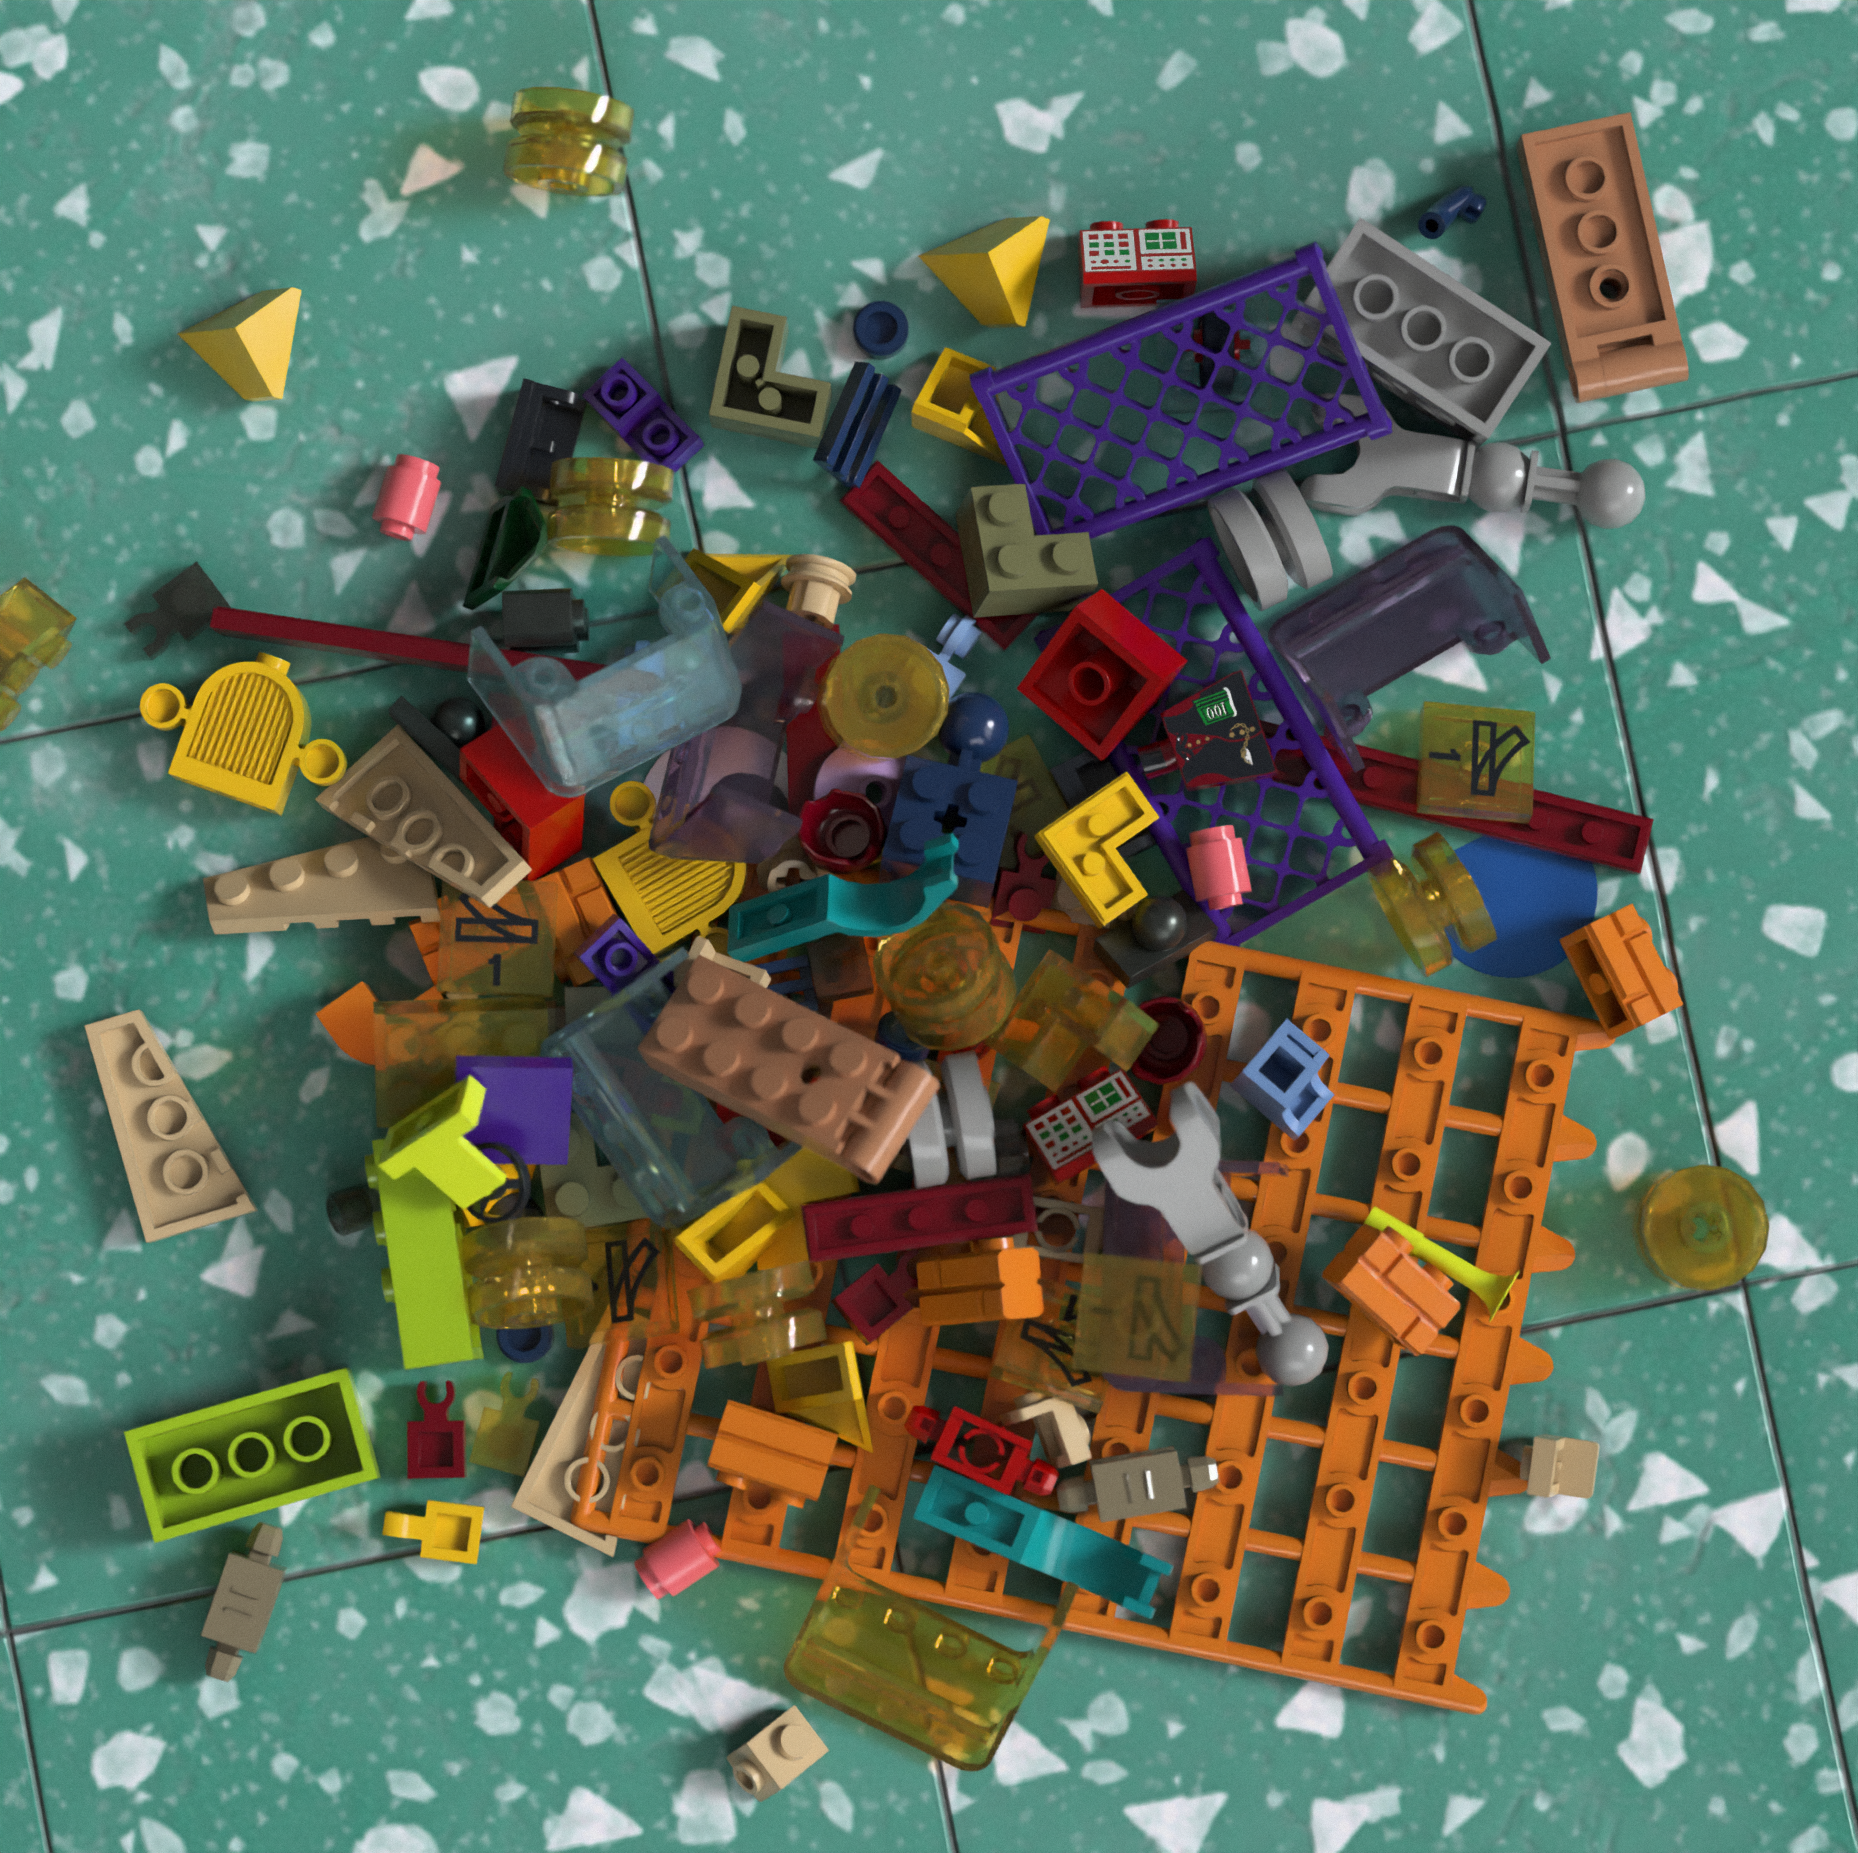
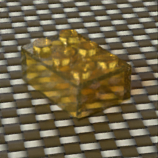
[373,996,549,1128]

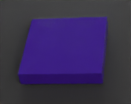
[455,1056,573,1165]

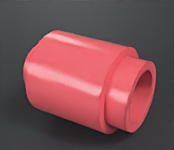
[372,454,441,542]
[1186,825,1252,911]
[634,1519,721,1600]

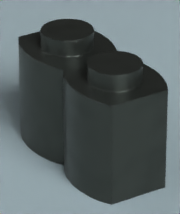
[502,588,590,654]

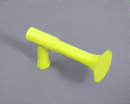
[1363,1206,1520,1322]

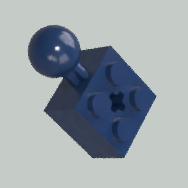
[878,692,1018,908]

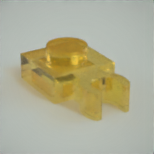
[469,1371,541,1477]

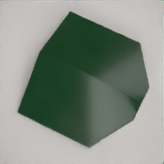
[463,486,548,611]

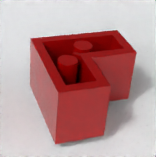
[459,714,586,885]

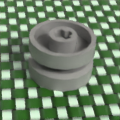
[1207,468,1333,611]
[905,1051,996,1189]

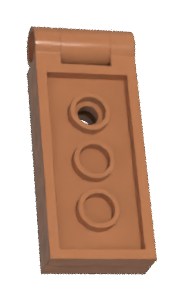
[1516,112,1689,403]
[637,954,940,1184]

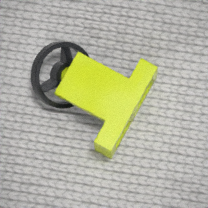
[378,1075,531,1223]

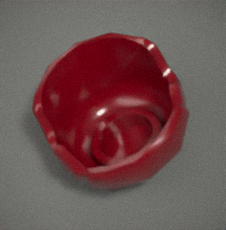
[795,788,887,875]
[1120,996,1207,1085]

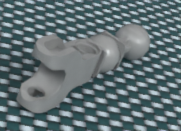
[1299,393,1646,529]
[1092,1082,1329,1387]

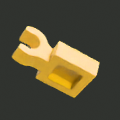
[382,1499,485,1564]

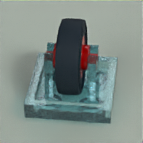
[1155,297,1272,414]

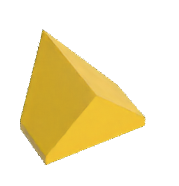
[918,216,1050,328]
[178,287,301,402]
[911,347,1007,466]
[661,548,792,644]
[663,1175,796,1283]
[766,1341,874,1454]

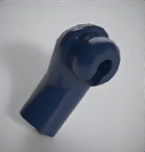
[1418,186,1487,239]

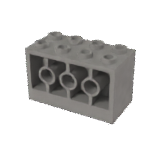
[1291,218,1551,448]

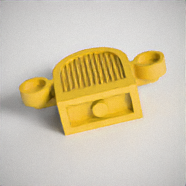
[140,652,347,816]
[593,781,758,958]

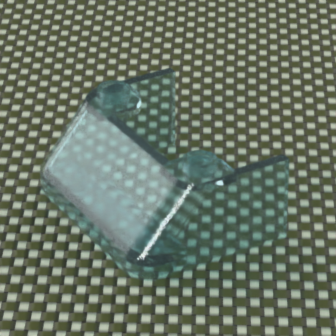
[467,534,742,797]
[540,947,803,1230]

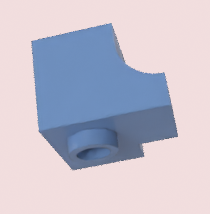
[1229,1018,1334,1141]

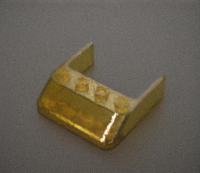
[783,1484,1079,1771]

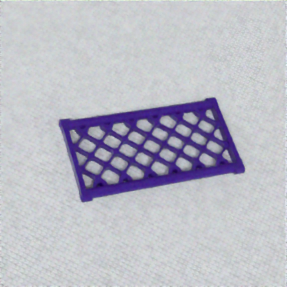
[970,242,1393,539]
[1033,536,1395,947]

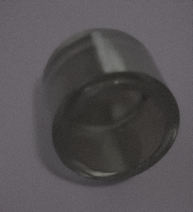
[326,1183,382,1236]

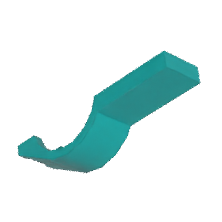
[727,833,959,962]
[913,1465,1174,1619]

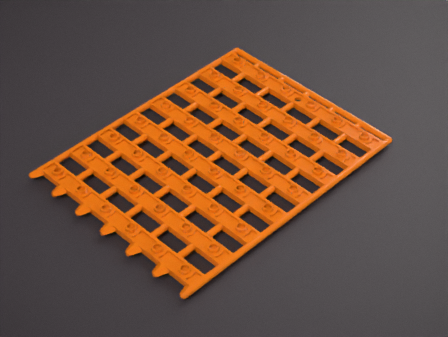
[570,848,1616,1715]

